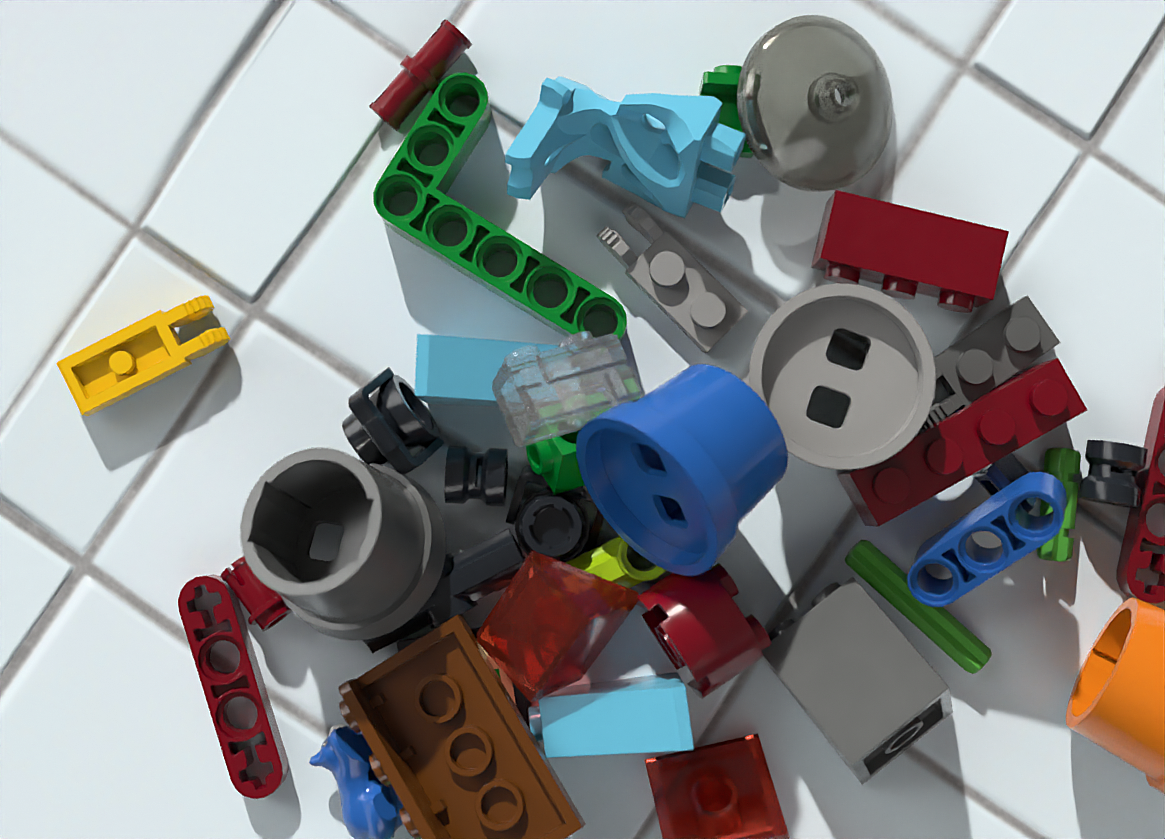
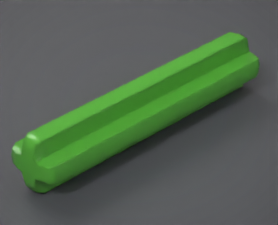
[844,539,992,674]

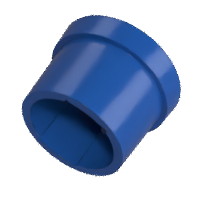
[576,364,788,576]

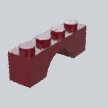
[837,358,1087,527]

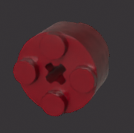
[635,563,771,699]

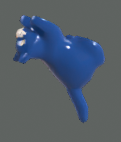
[309,723,403,839]

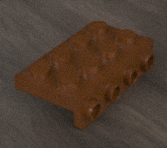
[338,615,586,839]

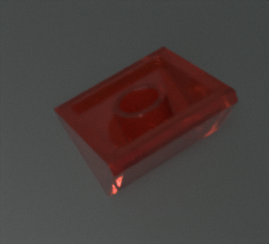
[477,550,639,703]
[645,733,789,839]

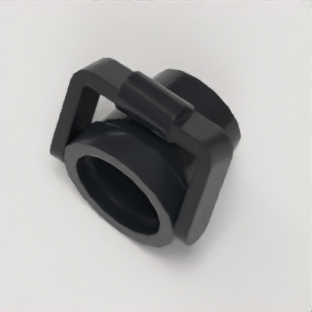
[342,367,445,475]
[505,464,604,565]

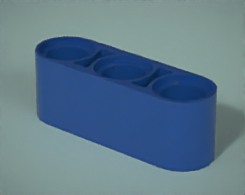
[907,472,1067,607]

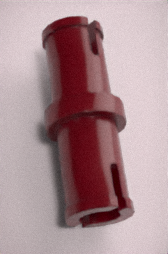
[369,19,472,131]

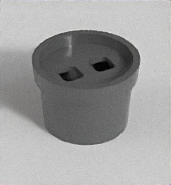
[240,448,446,640]

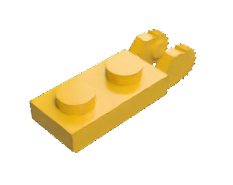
[56,295,231,416]

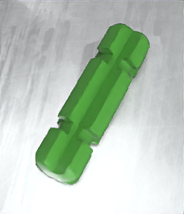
[1037,447,1081,562]

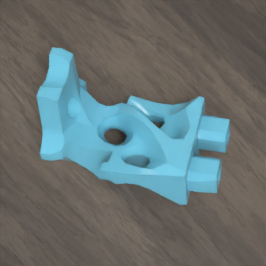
[505,76,746,219]

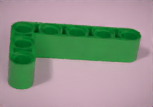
[373,72,627,353]

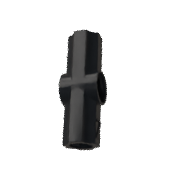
[363,528,531,654]

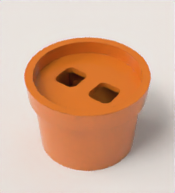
[1066,597,1165,795]

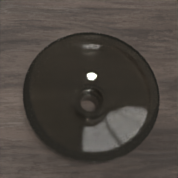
[737,15,893,192]

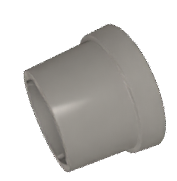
[749,284,936,470]

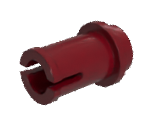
[220,556,292,631]

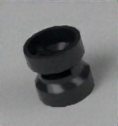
[1078,440,1148,508]
[444,446,508,506]

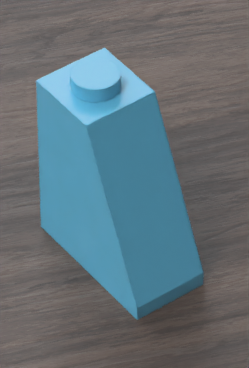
[414,334,578,408]
[529,672,694,758]

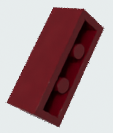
[811,190,1009,313]

